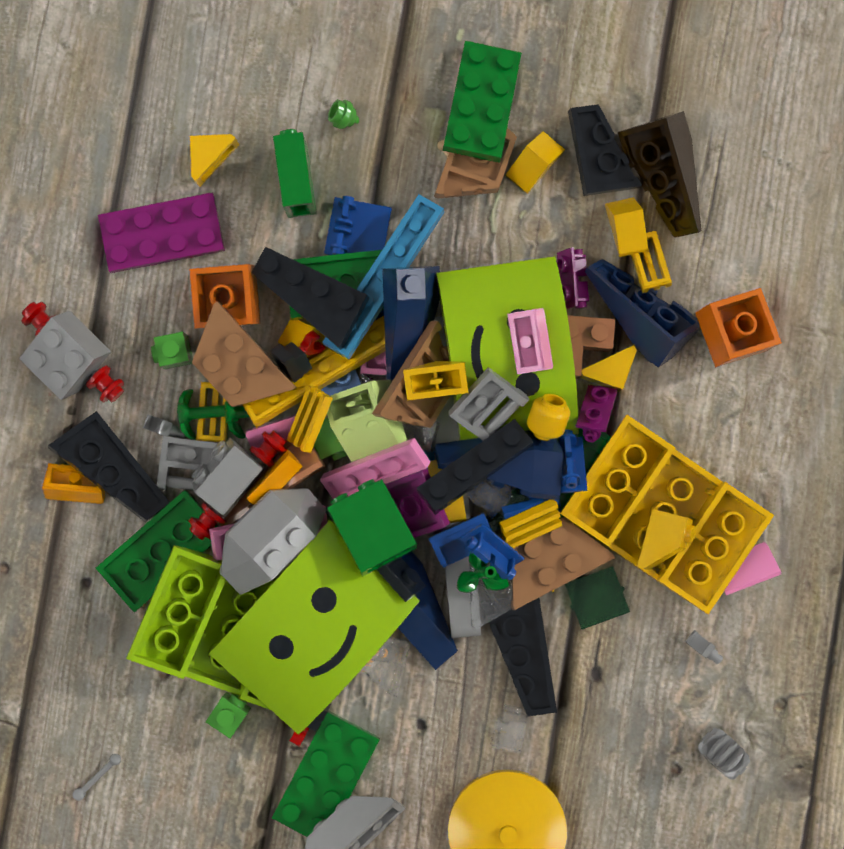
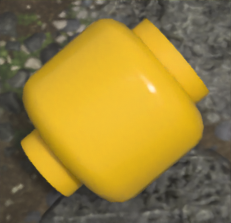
[527,394,571,441]

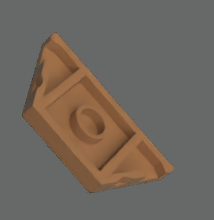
[434,128,517,199]
[192,302,296,407]
[372,321,451,428]
[511,517,615,610]

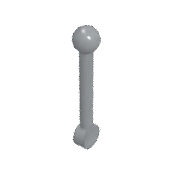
[73,754,121,801]

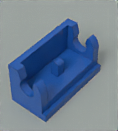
[428,513,492,568]

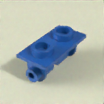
[558,430,587,493]
[460,523,524,580]

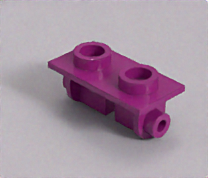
[556,247,589,309]
[576,384,617,442]

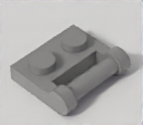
[448,367,529,441]
[157,436,218,491]

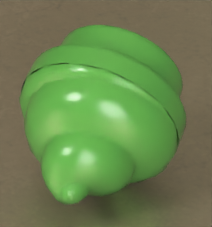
[328,99,359,129]

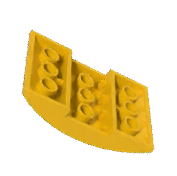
[560,415,774,614]

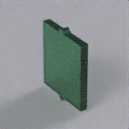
[565,566,630,630]

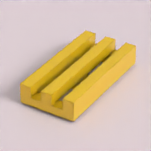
[631,231,672,293]
[196,382,228,442]
[286,385,333,453]
[499,499,563,548]

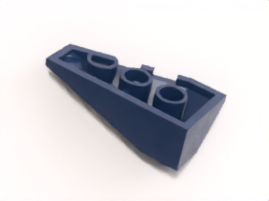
[584,259,701,368]
[382,266,440,383]
[434,430,563,500]
[398,551,458,670]

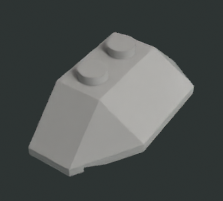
[220,488,327,595]
[305,796,406,849]

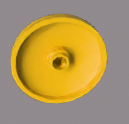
[448,770,567,849]

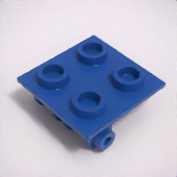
[324,196,392,255]

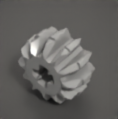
[698,728,750,780]

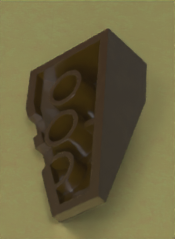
[618,111,702,238]

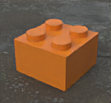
[189,264,261,328]
[695,288,782,368]

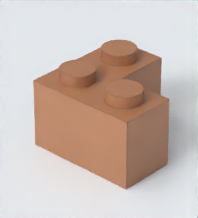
[567,315,615,379]

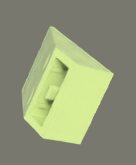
[327,380,407,462]

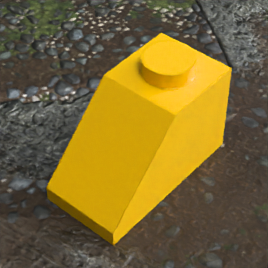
[637,509,695,570]

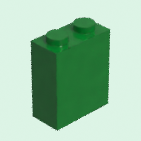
[273,129,317,218]
[327,479,417,577]

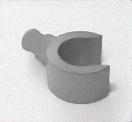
[143,414,185,439]
[685,630,723,664]

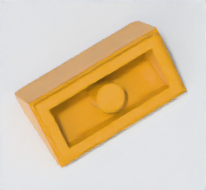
[246,449,303,505]
[42,463,105,504]

